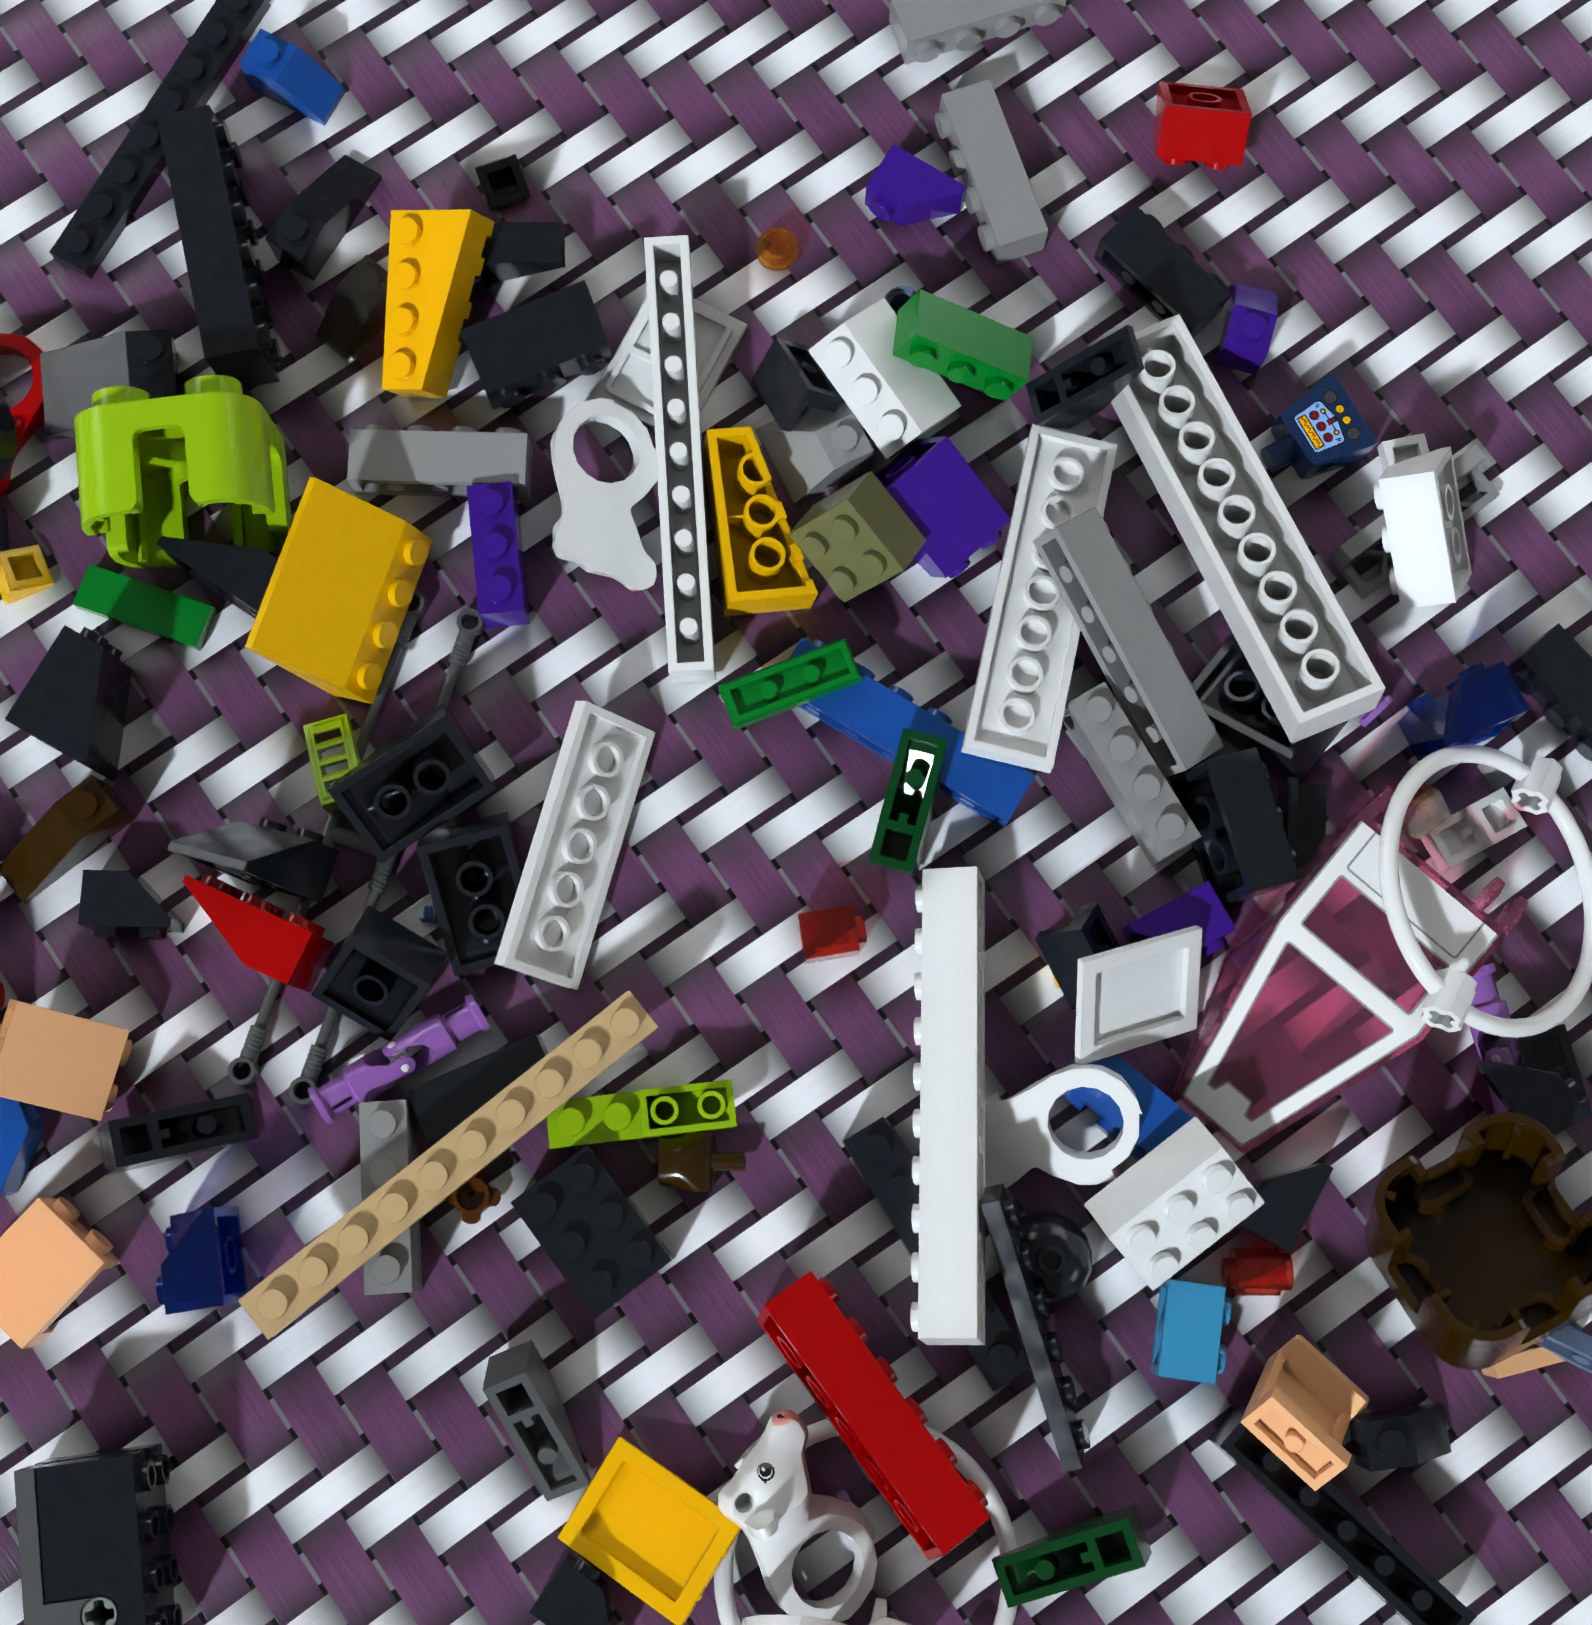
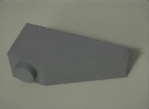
[482,1340,591,1501]

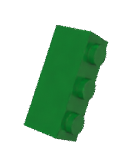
[893,289,1033,401]

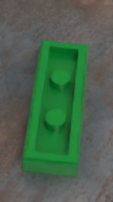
[73,564,217,651]
[718,638,862,730]

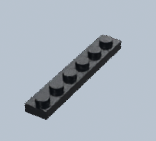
[980,1183,1090,1472]

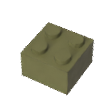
[788,471,927,602]

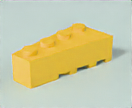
[382,209,495,398]
[702,426,818,616]

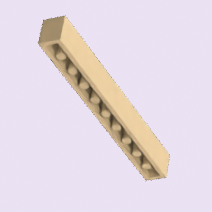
[238,990,658,1340]

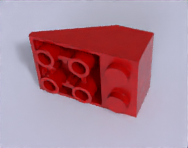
[183,873,335,993]

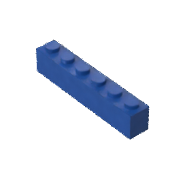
[789,638,1036,829]

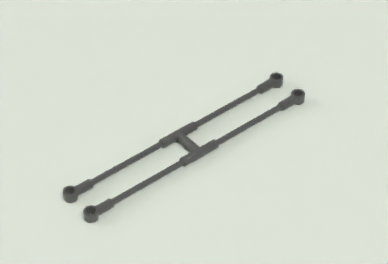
[228,591,485,1105]

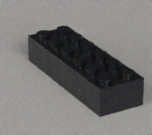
[157,105,283,389]

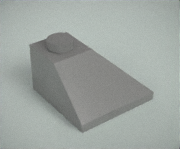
[755,402,874,506]

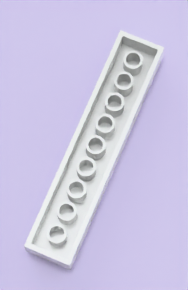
[1111,314,1385,744]

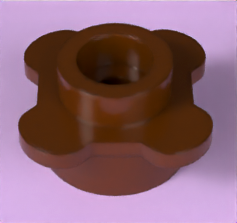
[446,1170,501,1224]

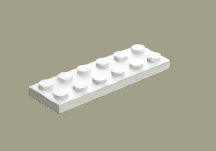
[494,701,656,990]

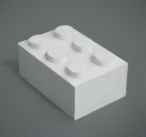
[1084,1116,1265,1291]

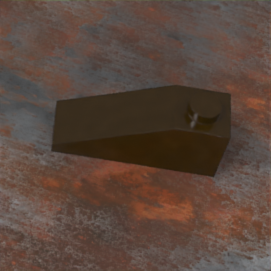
[0,775,135,904]

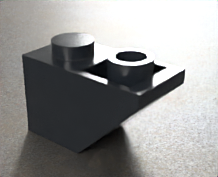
[78,870,184,940]

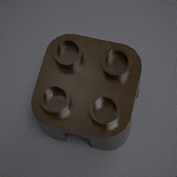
[1365,1112,1592,1370]

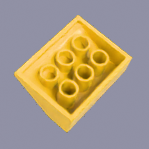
[245,477,433,704]

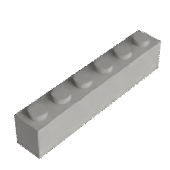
[1033,506,1224,778]

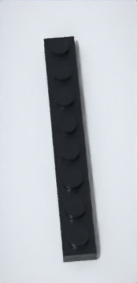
[49,0,271,279]

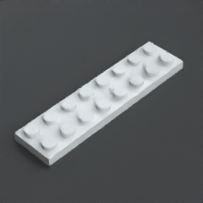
[961,424,1118,774]

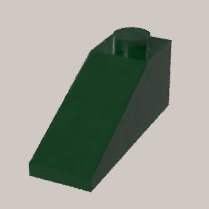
[868,728,948,877]
[992,1505,1152,1608]

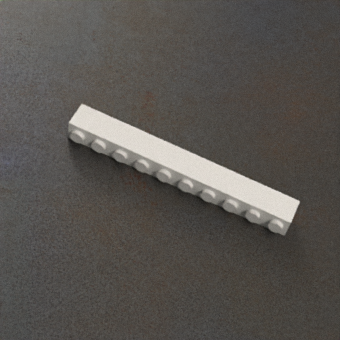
[644,235,716,683]
[910,866,985,1345]

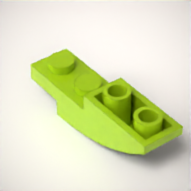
[547,1079,737,1149]

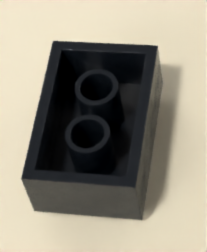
[510,1145,675,1319]

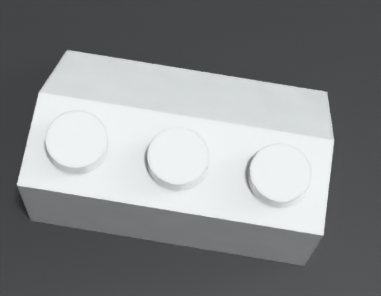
[808,298,962,459]
[1374,446,1472,609]

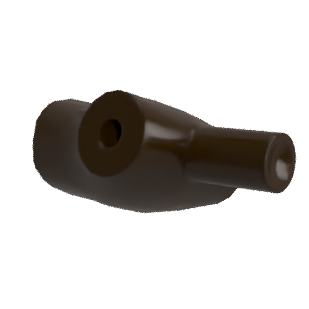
[658,1132,746,1192]

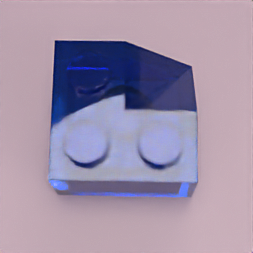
[1397,661,1530,762]
[156,1206,248,1315]

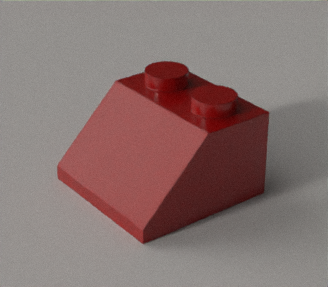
[1153,81,1252,170]

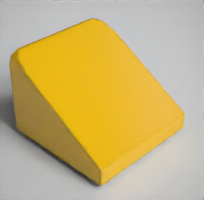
[0,544,54,604]

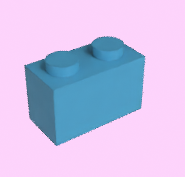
[1150,1278,1231,1385]

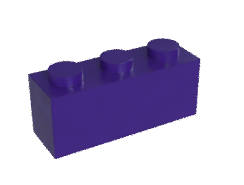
[467,481,530,629]

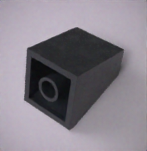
[5,625,132,781]

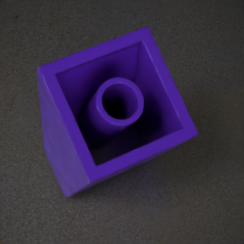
[875,436,1011,578]

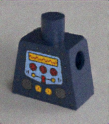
[1261,373,1378,479]

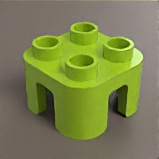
[74,375,292,569]

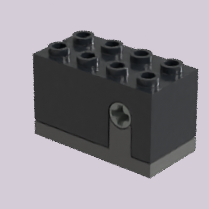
[14,1443,183,1625]

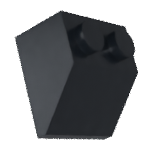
[311,905,448,1041]

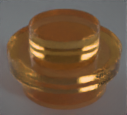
[756,227,799,271]

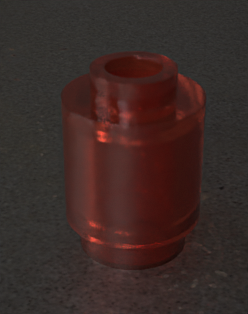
[1220,1248,1294,1296]

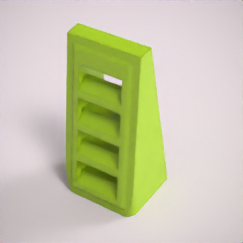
[303,713,361,812]

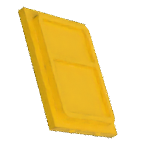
[557,1436,741,1625]

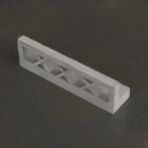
[1329,444,1500,600]

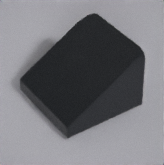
[474,154,531,210]

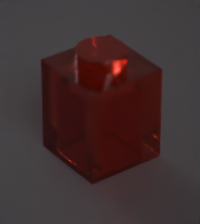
[798,905,867,964]

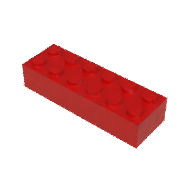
[757,1271,991,1560]

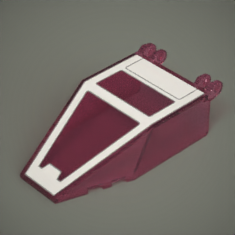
[1172,785,1528,1154]

